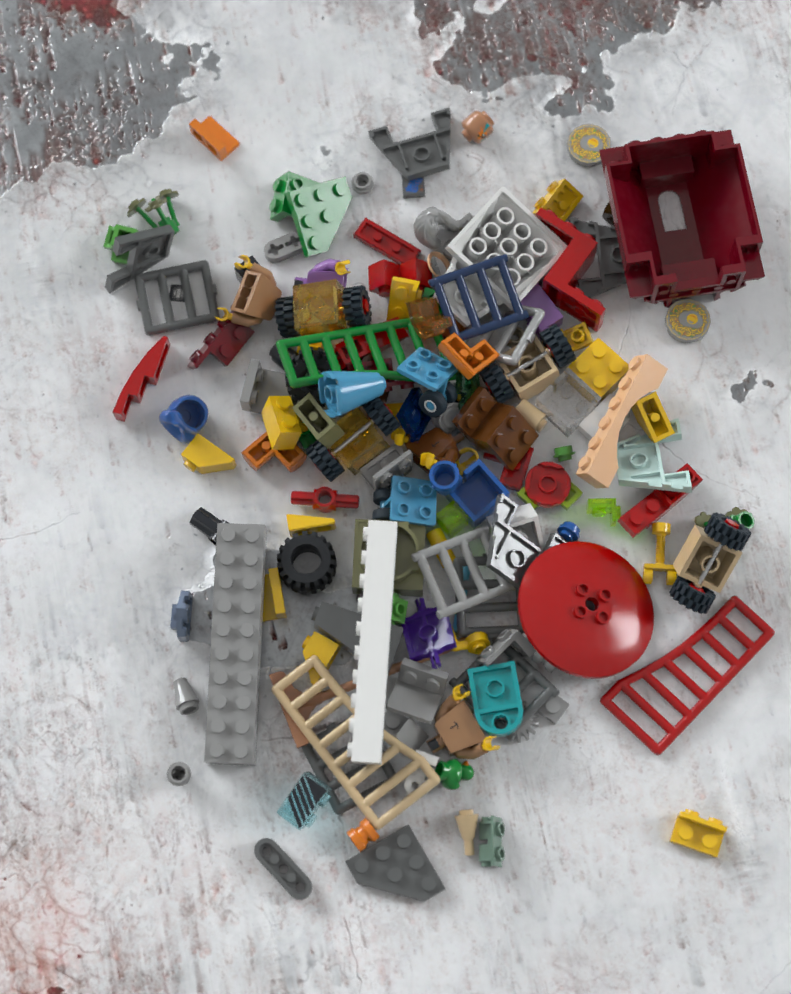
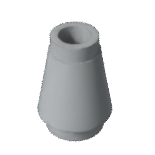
[173,678,199,715]
[167,762,191,786]

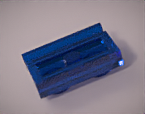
[396,387,431,442]

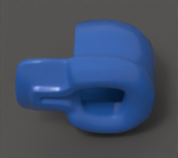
[159,395,209,443]

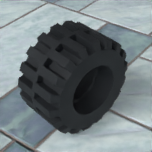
[277,531,337,595]

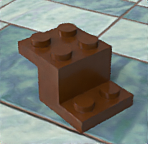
[452,386,539,471]

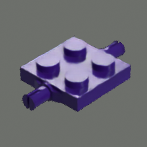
[401,598,457,669]

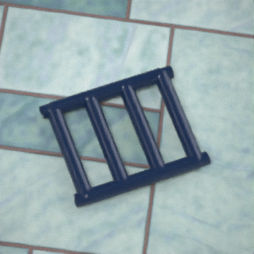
[428,254,529,341]

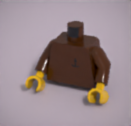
[391,427,464,475]

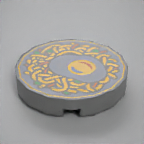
[567,124,611,167]
[665,299,711,343]

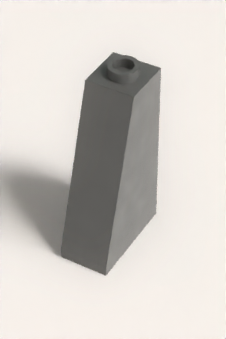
[311,601,403,676]

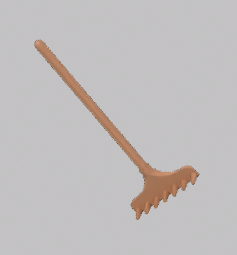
[269,637,466,749]

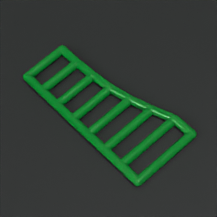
[276,314,458,388]

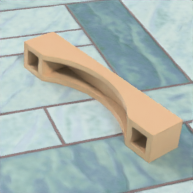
[576,354,668,489]

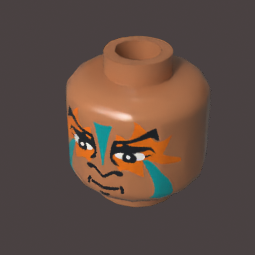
[461,110,494,144]

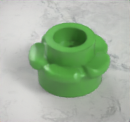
[553,445,575,462]

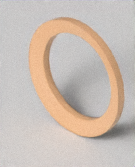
[427,251,450,277]

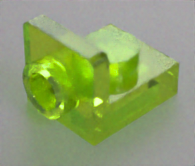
[586,498,621,527]

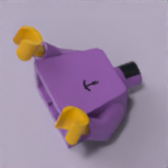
[294,259,351,330]

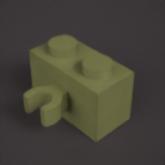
[292,393,345,448]

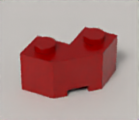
[368,258,432,297]

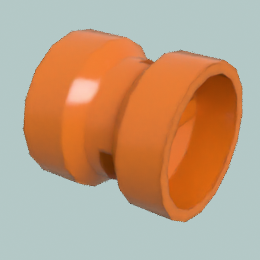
[346,818,380,852]

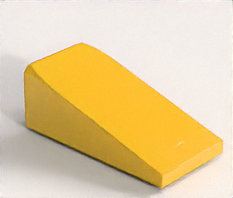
[286,514,336,537]

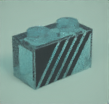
[276,771,332,830]

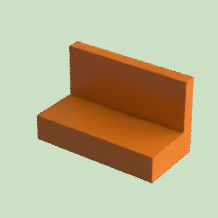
[189,115,240,161]

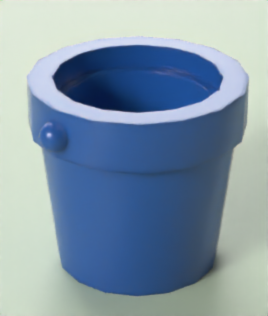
[429,460,460,495]

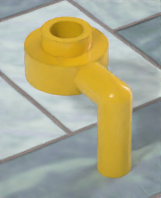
[451,627,490,655]

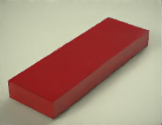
[353,217,421,265]

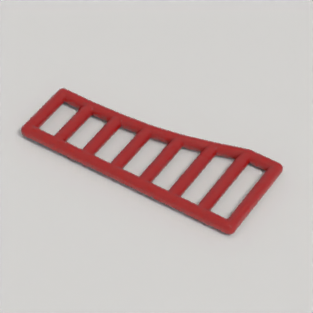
[600,596,775,755]

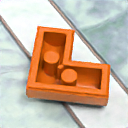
[437,332,500,380]
[241,431,307,472]

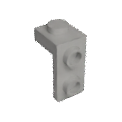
[478,628,536,666]

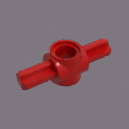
[291,486,360,513]

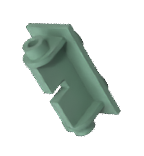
[479,815,505,868]

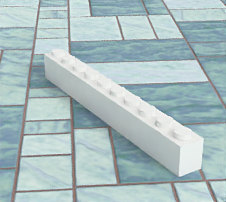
[347,520,398,765]

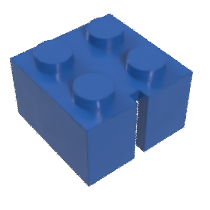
[444,459,510,529]

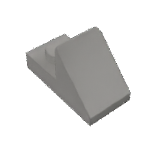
[384,710,429,751]

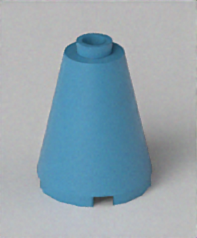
[318,371,386,418]

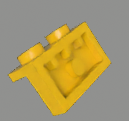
[532,179,584,222]
[386,276,423,330]
[669,809,728,858]

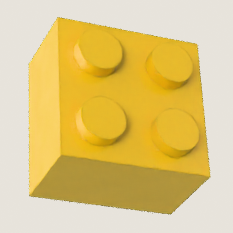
[565,337,629,406]

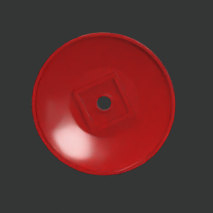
[518,541,654,679]

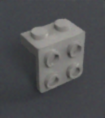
[359,444,413,491]

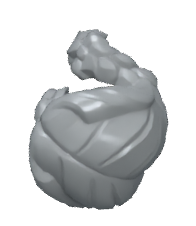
[413,207,473,249]

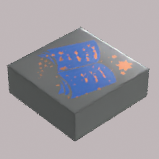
[402,176,425,198]

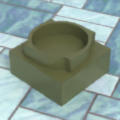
[352,519,426,597]

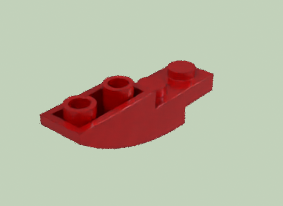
[333,317,409,371]
[618,463,703,538]

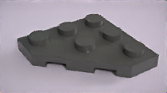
[345,824,446,902]

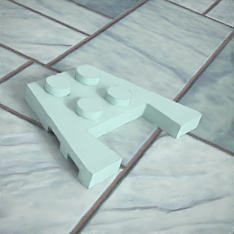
[617,418,692,493]

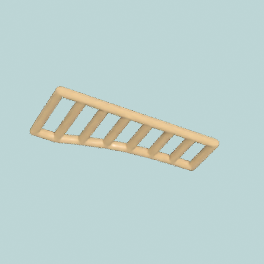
[271,655,440,830]

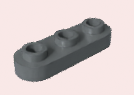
[254,838,312,900]

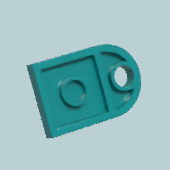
[467,661,524,737]

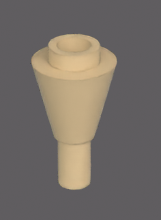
[455,809,479,855]

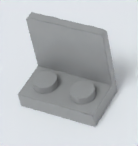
[240,359,292,414]
[386,658,449,724]

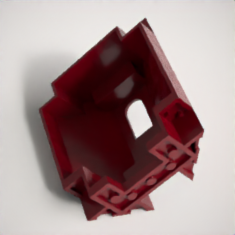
[599,130,765,308]

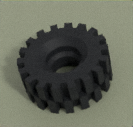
[285,347,342,407]

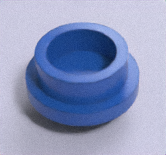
[557,521,580,542]

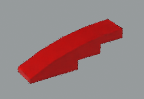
[113,336,170,422]

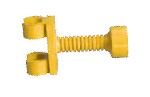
[642,522,677,585]

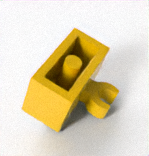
[261,396,308,450]

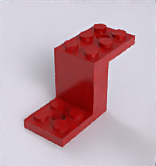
[536,207,606,332]

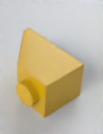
[631,391,675,443]
[181,433,237,474]
[302,631,340,685]

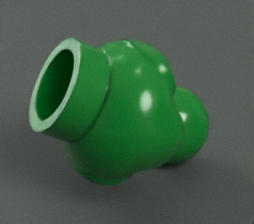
[435,759,474,790]

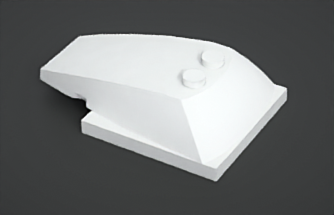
[433,186,567,327]

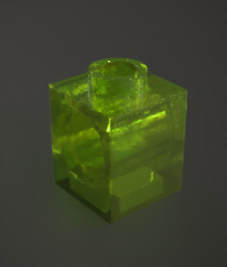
[436,500,469,539]

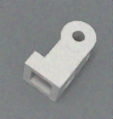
[404,750,439,795]

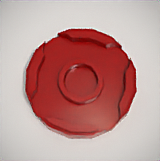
[525,462,571,508]

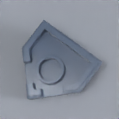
[170,590,193,642]

